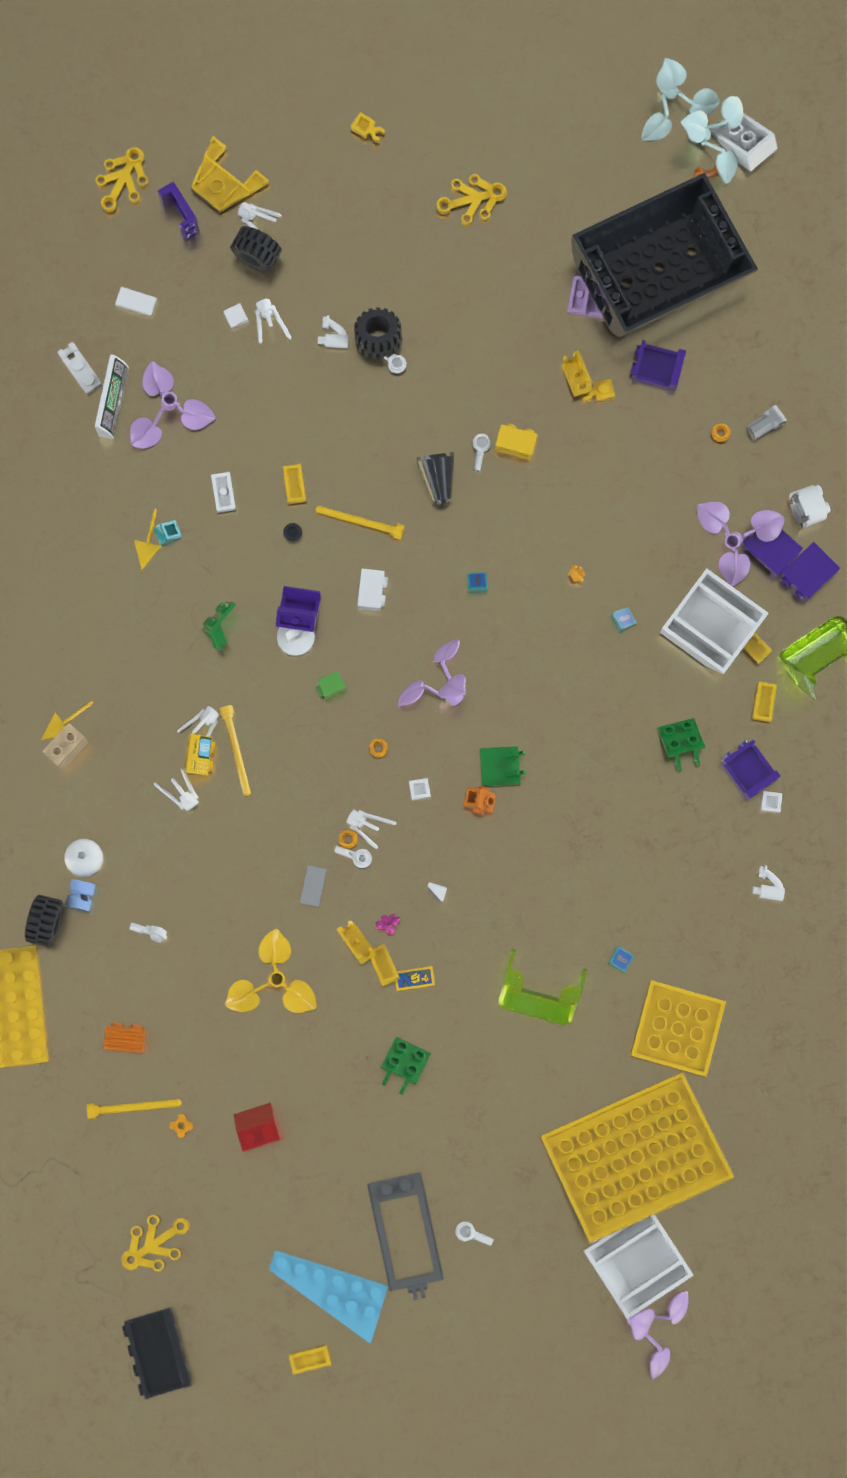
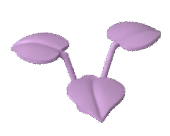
[130,361,215,448]
[697,501,785,586]
[398,639,466,708]
[627,1290,689,1380]

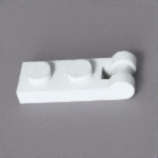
[57,341,102,395]

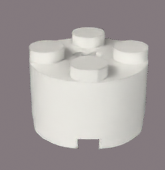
[789,485,830,528]

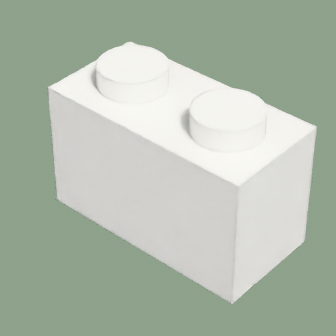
[357,569,388,612]

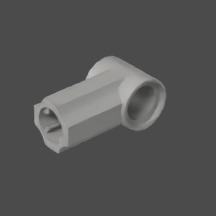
[747,405,787,440]

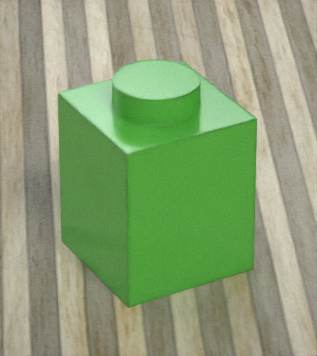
[316,671,346,700]

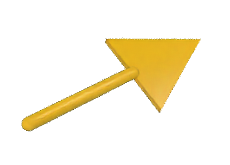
[134,508,162,570]
[40,701,93,741]

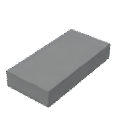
[300,865,327,908]

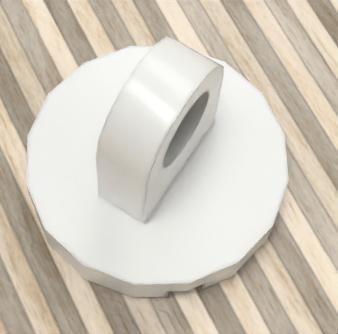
[277,627,315,657]

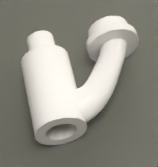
[318,315,348,348]
[752,865,785,901]

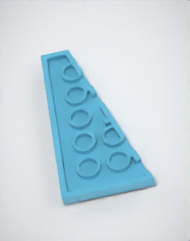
[269,1250,388,1344]

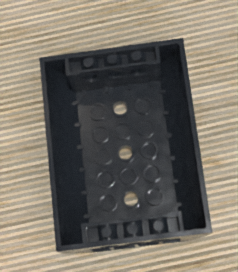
[571,172,758,336]

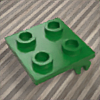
[202,601,236,650]
[657,718,705,772]
[480,746,527,786]
[381,1036,431,1095]

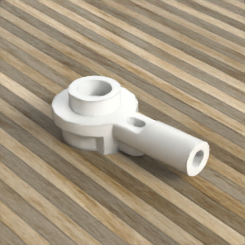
[384,354,407,373]
[473,434,491,471]
[334,845,372,868]
[130,922,167,943]
[455,1221,494,1246]

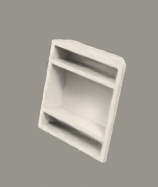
[660,568,768,674]
[584,1215,694,1319]

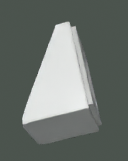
[427,882,447,903]

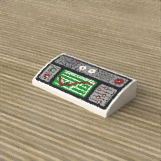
[95,354,129,439]

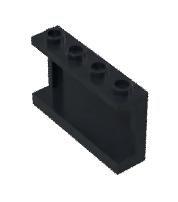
[122,1307,193,1400]

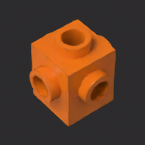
[463,786,497,815]

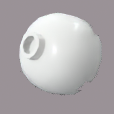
[65,839,103,877]

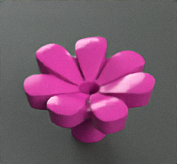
[375,914,400,935]

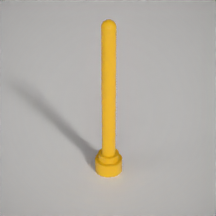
[315,506,405,540]
[218,705,251,796]
[87,1099,182,1119]

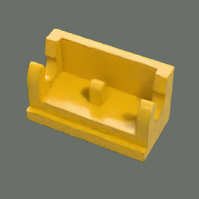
[562,350,592,397]
[336,921,377,965]

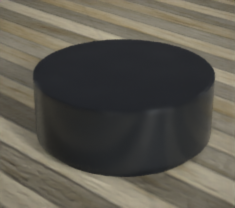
[283,523,302,543]

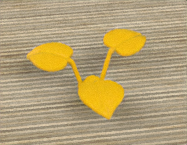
[225,929,317,1013]

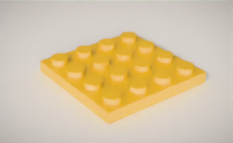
[630,980,726,1077]

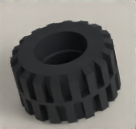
[230,226,282,271]
[354,307,402,359]
[25,894,63,947]

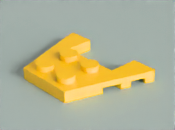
[191,136,269,213]

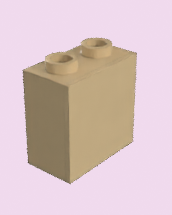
[43,723,89,771]

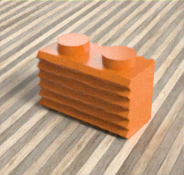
[103,1022,146,1054]

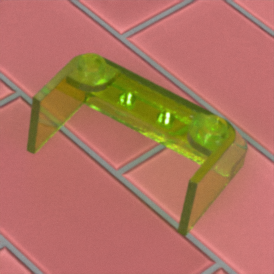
[779,616,847,700]
[498,949,588,1026]

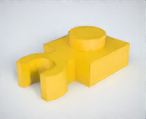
[350,112,385,143]
[582,379,615,402]

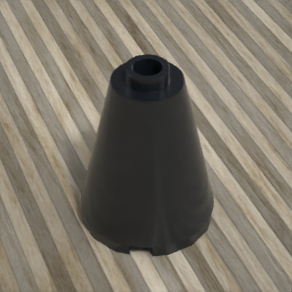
[417,452,454,505]

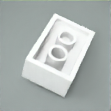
[710,113,777,171]

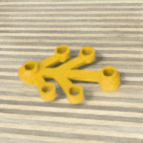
[95,147,149,212]
[437,174,507,226]
[121,1215,189,1271]

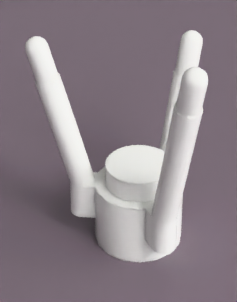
[238,202,282,230]
[255,299,291,343]
[177,706,219,737]
[154,768,199,811]
[346,809,396,849]

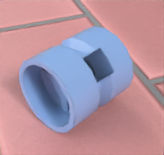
[65,879,96,912]

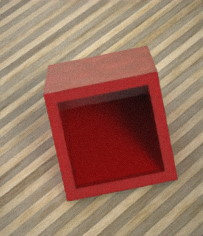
[233,1102,282,1152]

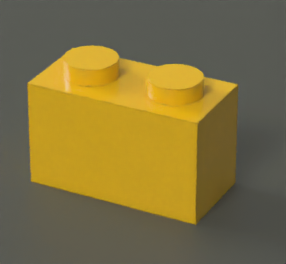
[495,423,538,460]

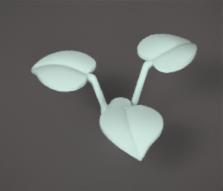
[641,58,720,141]
[680,96,743,184]

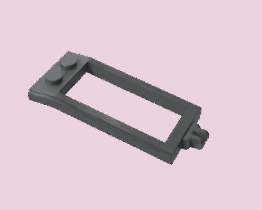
[367,1172,444,1300]

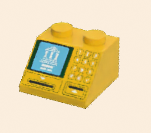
[184,734,215,776]

